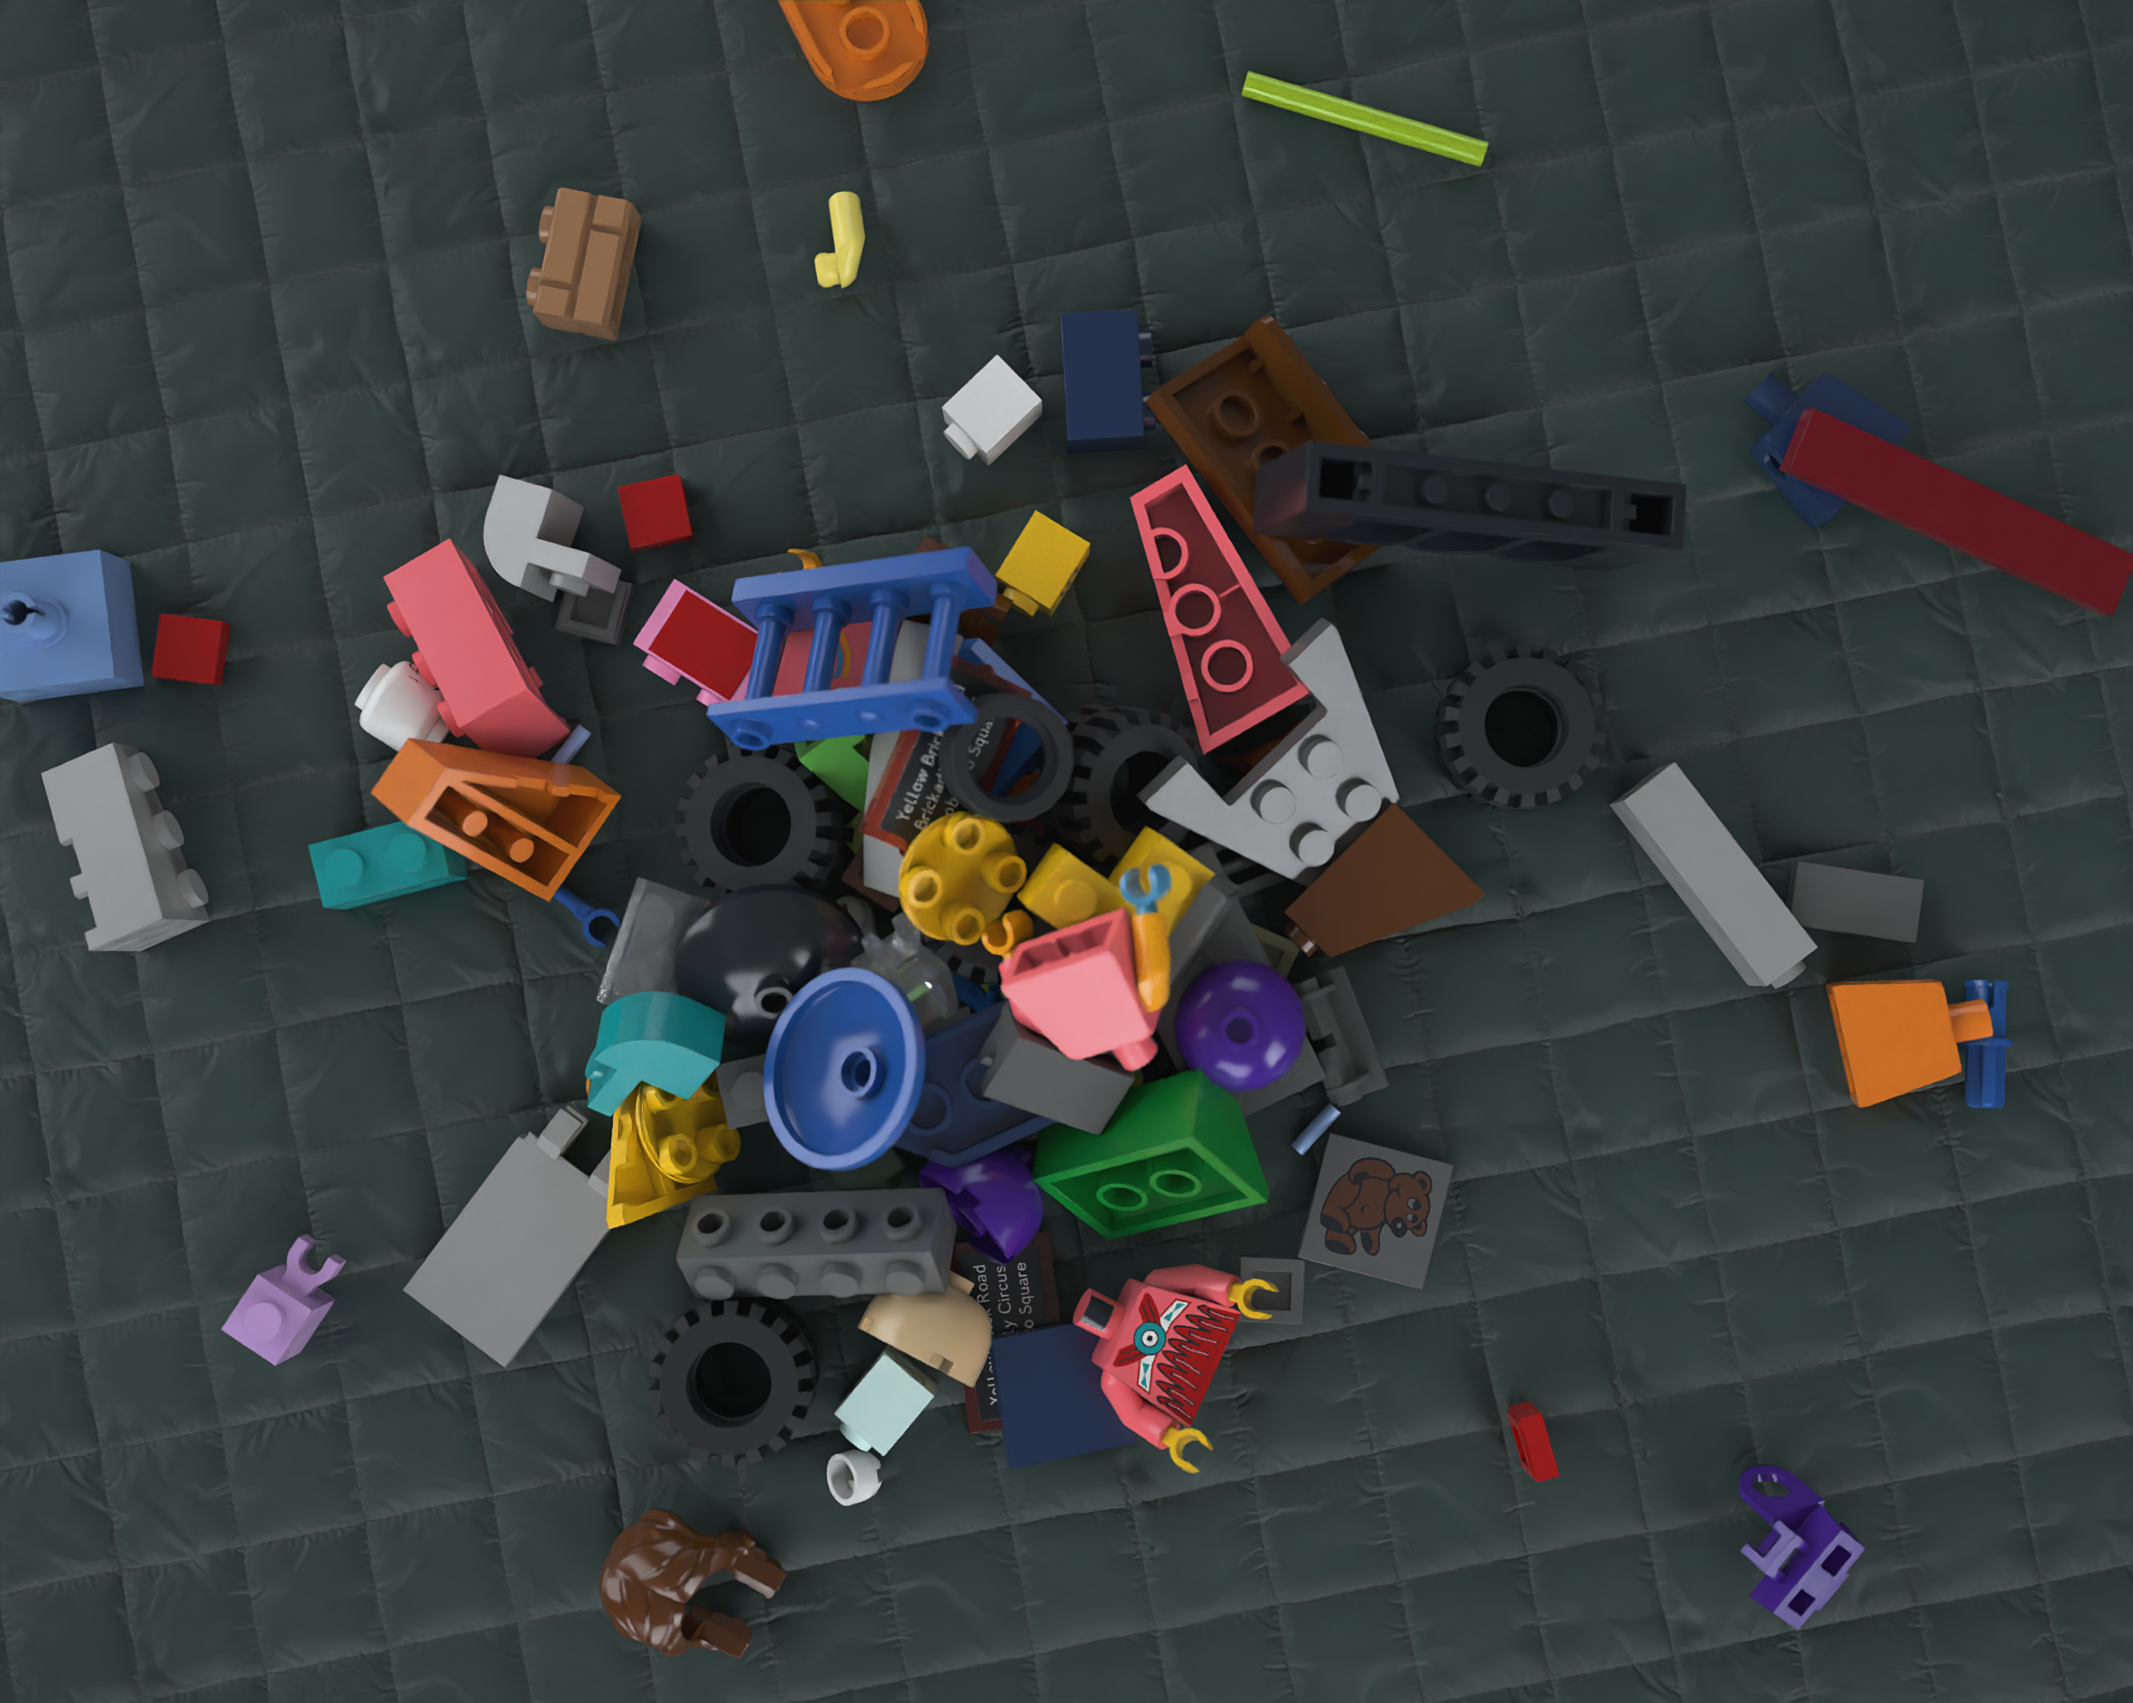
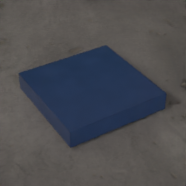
[989,1320,1136,1469]

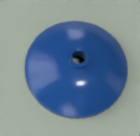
[763,968,925,1171]

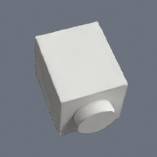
[942,355,1042,466]

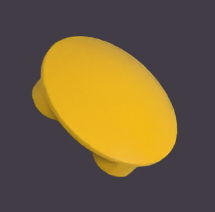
[898,811,1027,945]
[636,1069,741,1183]

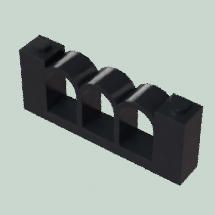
[1253,441,1687,572]

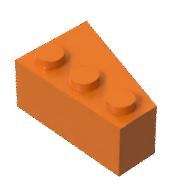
[371,738,622,902]

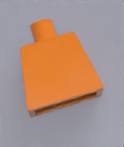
[1825,979,1993,1108]

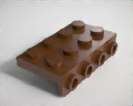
[1146,315,1384,605]

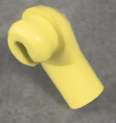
[815,191,865,288]

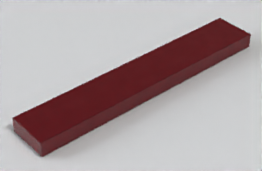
[1779,408,2133,616]

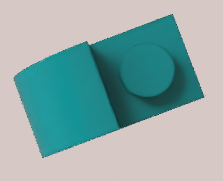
[585,992,726,1116]

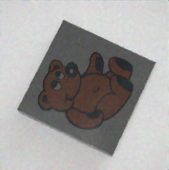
[1296,1132,1454,1290]

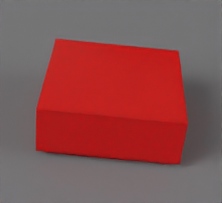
[617,474,695,552]
[151,613,231,686]
[1506,1401,1559,1482]

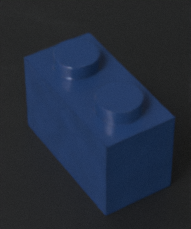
[1061,309,1156,454]

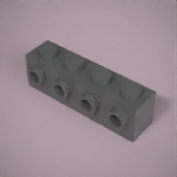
[676,1188,957,1301]

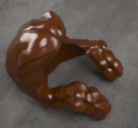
[599,1507,787,1658]

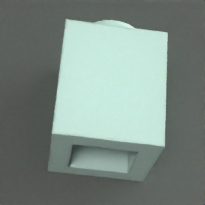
[834,1344,938,1456]

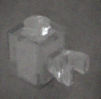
[850,912,961,1036]

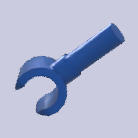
[553,884,623,947]

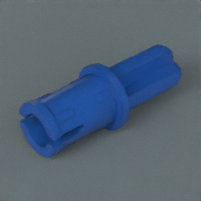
[1959,980,2013,1109]

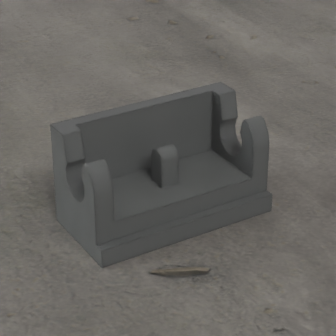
[978,1001,1134,1135]

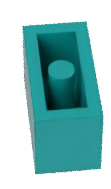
[308,821,469,910]

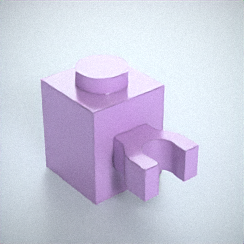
[221,1234,346,1366]

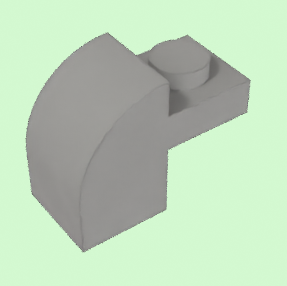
[483,475,621,602]

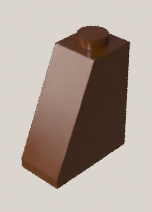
[1279,803,1485,958]

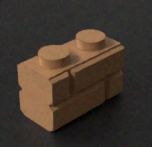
[526,187,642,340]

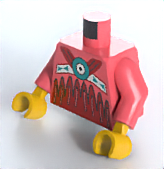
[1073,1264,1279,1473]

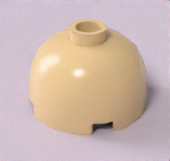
[858,1270,992,1388]

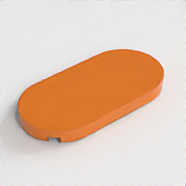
[777,0,929,101]

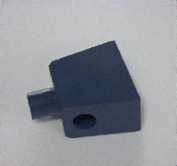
[1744,372,1912,529]

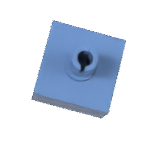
[0,550,144,702]

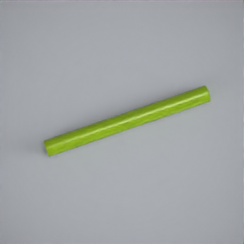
[1241,71,1488,167]

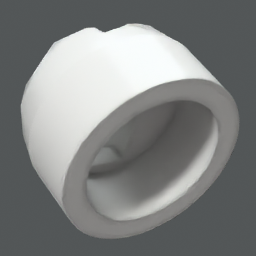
[827,1449,882,1506]

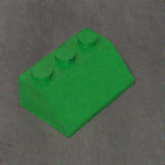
[1032,1069,1269,1240]

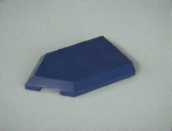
[893,998,1057,1169]

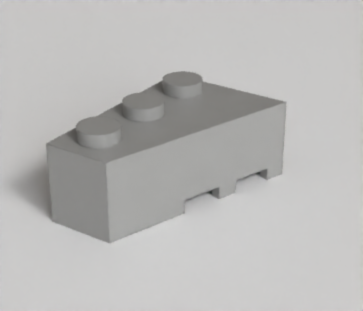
[41,742,210,951]

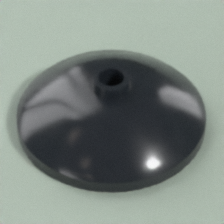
[674,884,870,1050]

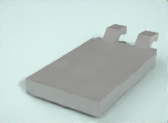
[403,1104,612,1368]

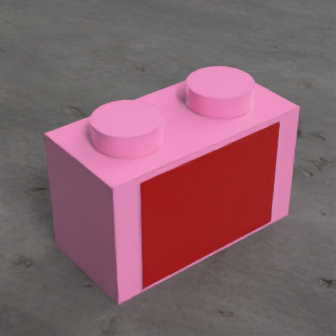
[633,579,784,707]

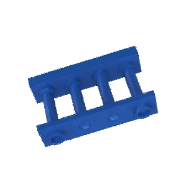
[707,546,998,750]

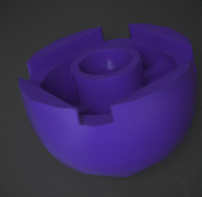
[1174,959,1307,1092]
[917,1142,1044,1267]

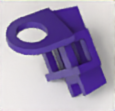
[1738,1465,1866,1630]

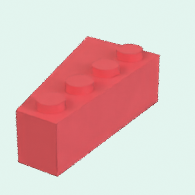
[1130,465,1311,756]

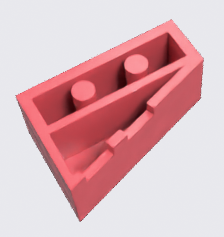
[383,538,572,759]

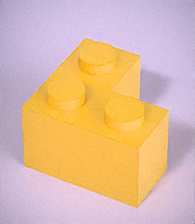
[1016,826,1215,938]

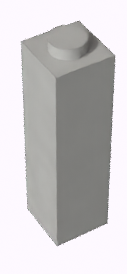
[1610,762,1817,989]

